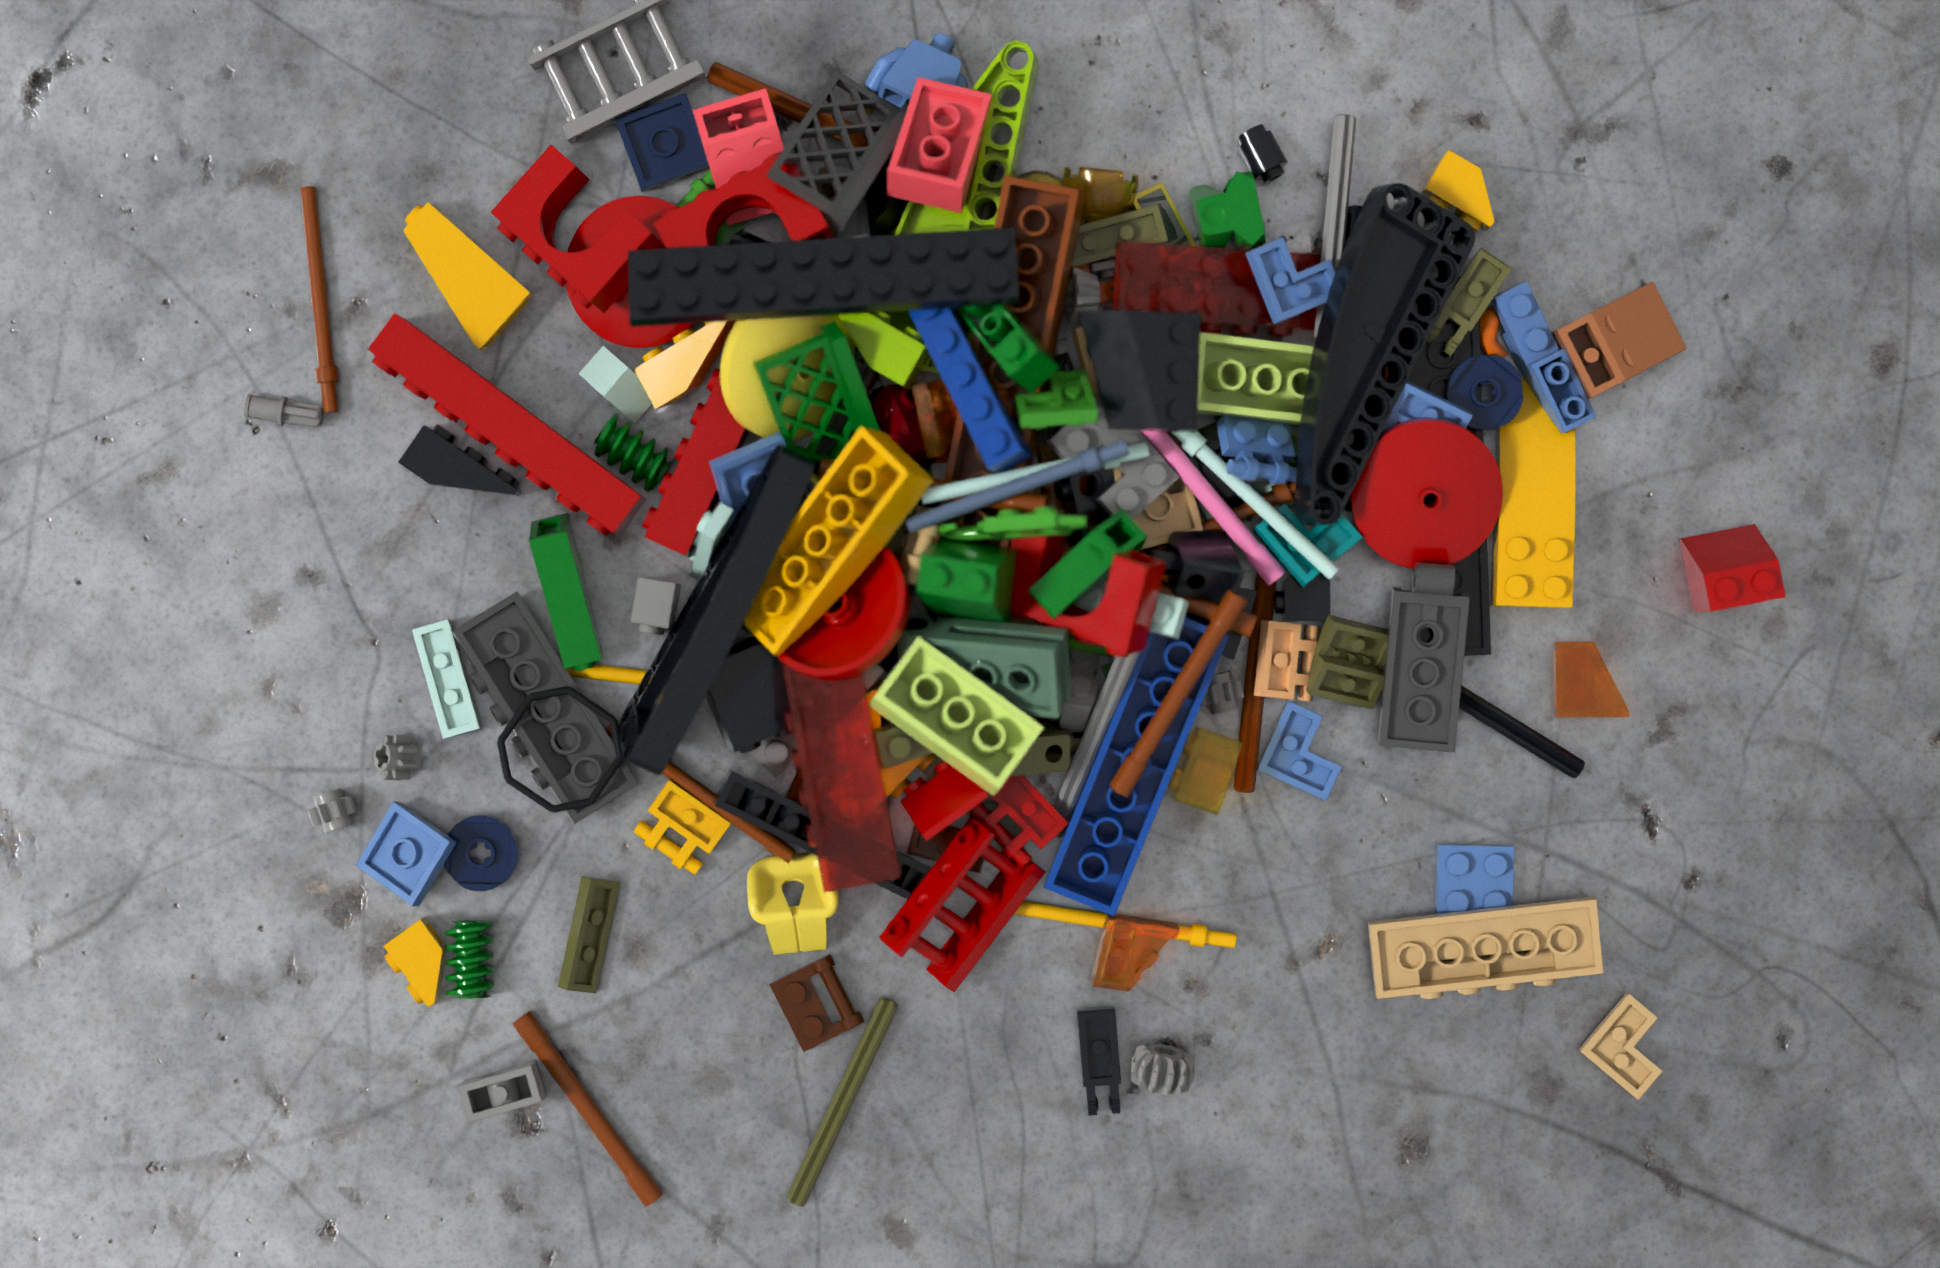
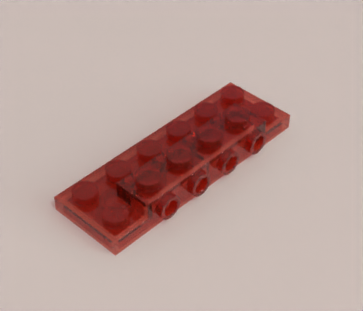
[1114,241,1321,336]
[782,664,901,892]

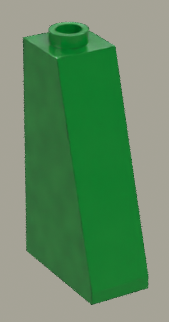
[529,513,602,670]

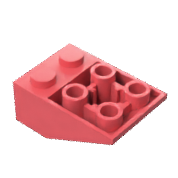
[693,88,784,227]

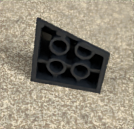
[1076,310,1201,433]

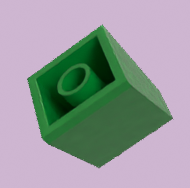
[917,537,1017,623]

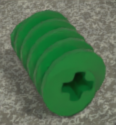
[594,413,676,493]
[445,920,494,999]

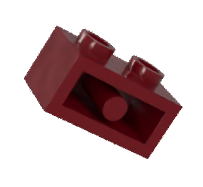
[869,383,951,468]

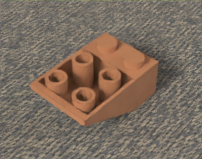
[1552,281,1687,399]

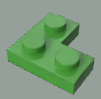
[1015,369,1098,429]

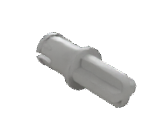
[244,394,322,428]

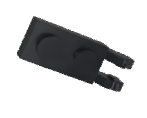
[1077,1007,1121,1116]

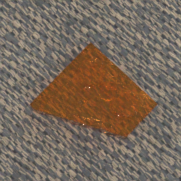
[912,380,958,458]
[1554,642,1629,717]
[1090,914,1180,991]

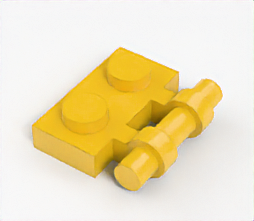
[633,780,731,875]

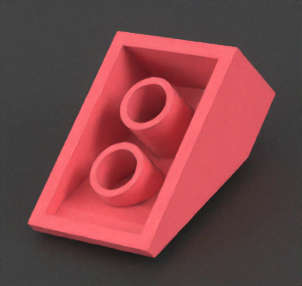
[887,77,992,213]

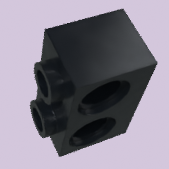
[1054,467,1115,545]

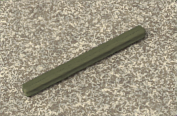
[787,997,898,1207]

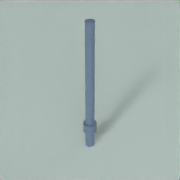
[905,440,1129,533]

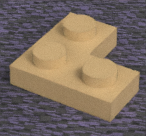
[1578,992,1663,1100]

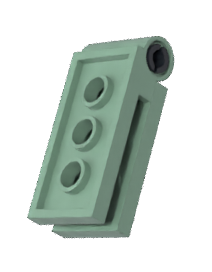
[897,615,1072,718]

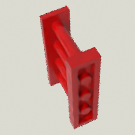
[879,816,1046,992]

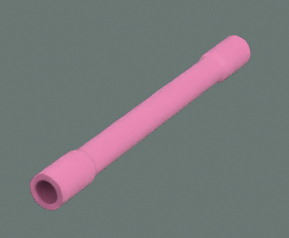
[1141,431,1286,585]

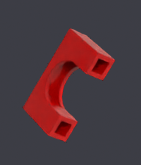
[490,145,665,313]
[653,153,835,248]
[1009,535,1166,657]

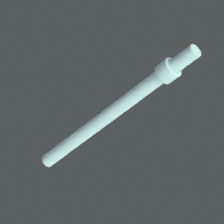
[1171,431,1339,580]
[921,442,1149,505]

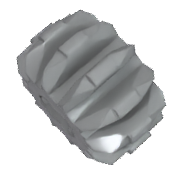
[1130,1043,1195,1096]

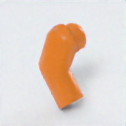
[1479,307,1508,358]

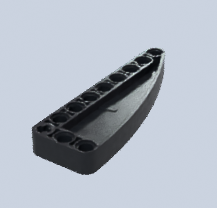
[1295,183,1475,525]
[619,444,815,776]

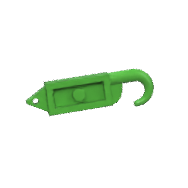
[939,507,1086,541]

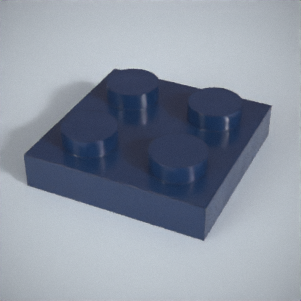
[615,93,709,192]

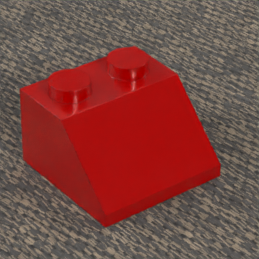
[900,760,989,841]

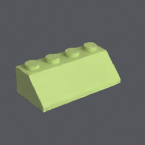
[869,636,1044,796]

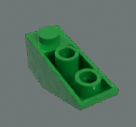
[955,305,1060,394]
[1028,509,1147,619]

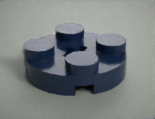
[1445,355,1523,431]
[444,815,519,891]

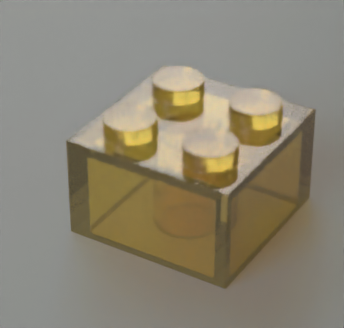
[1167,726,1243,815]

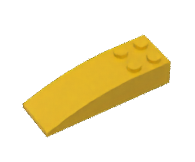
[1490,380,1576,608]
[743,426,934,656]

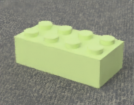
[1197,332,1314,426]

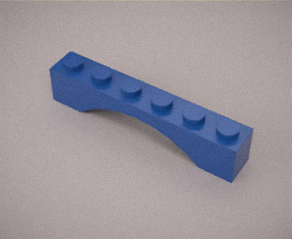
[908,308,1033,473]

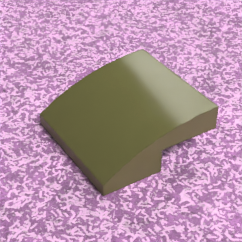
[1306,615,1388,709]

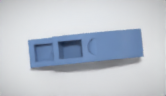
[1491,281,1596,434]

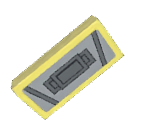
[1129,182,1198,266]

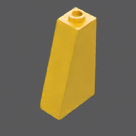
[403,202,534,352]

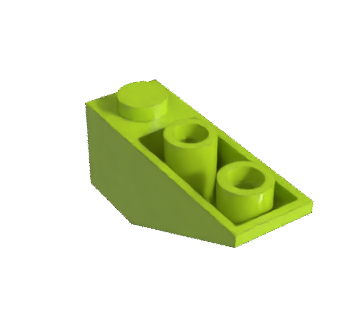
[838,312,930,389]

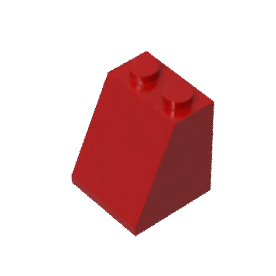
[1680,524,1786,613]

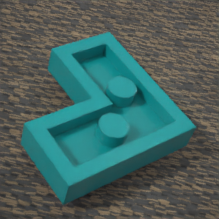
[1254,503,1363,588]

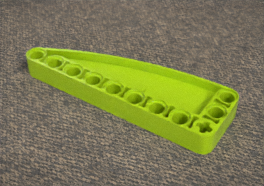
[884,41,1038,376]

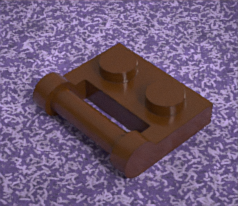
[770,954,864,1052]

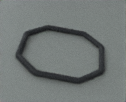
[497,686,623,813]

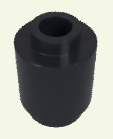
[1237,124,1288,184]

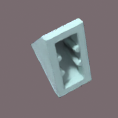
[579,346,653,424]

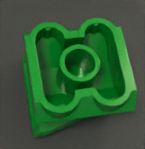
[1189,171,1266,261]

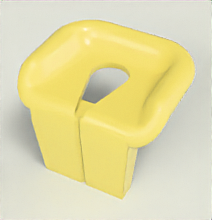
[747,852,839,955]

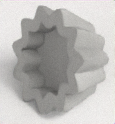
[1063,267,1101,323]

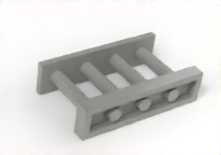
[527,0,706,144]

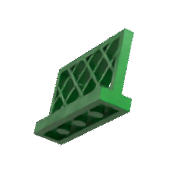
[753,321,880,477]

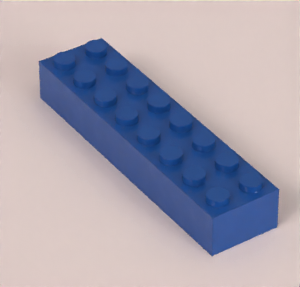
[1044,613,1229,916]

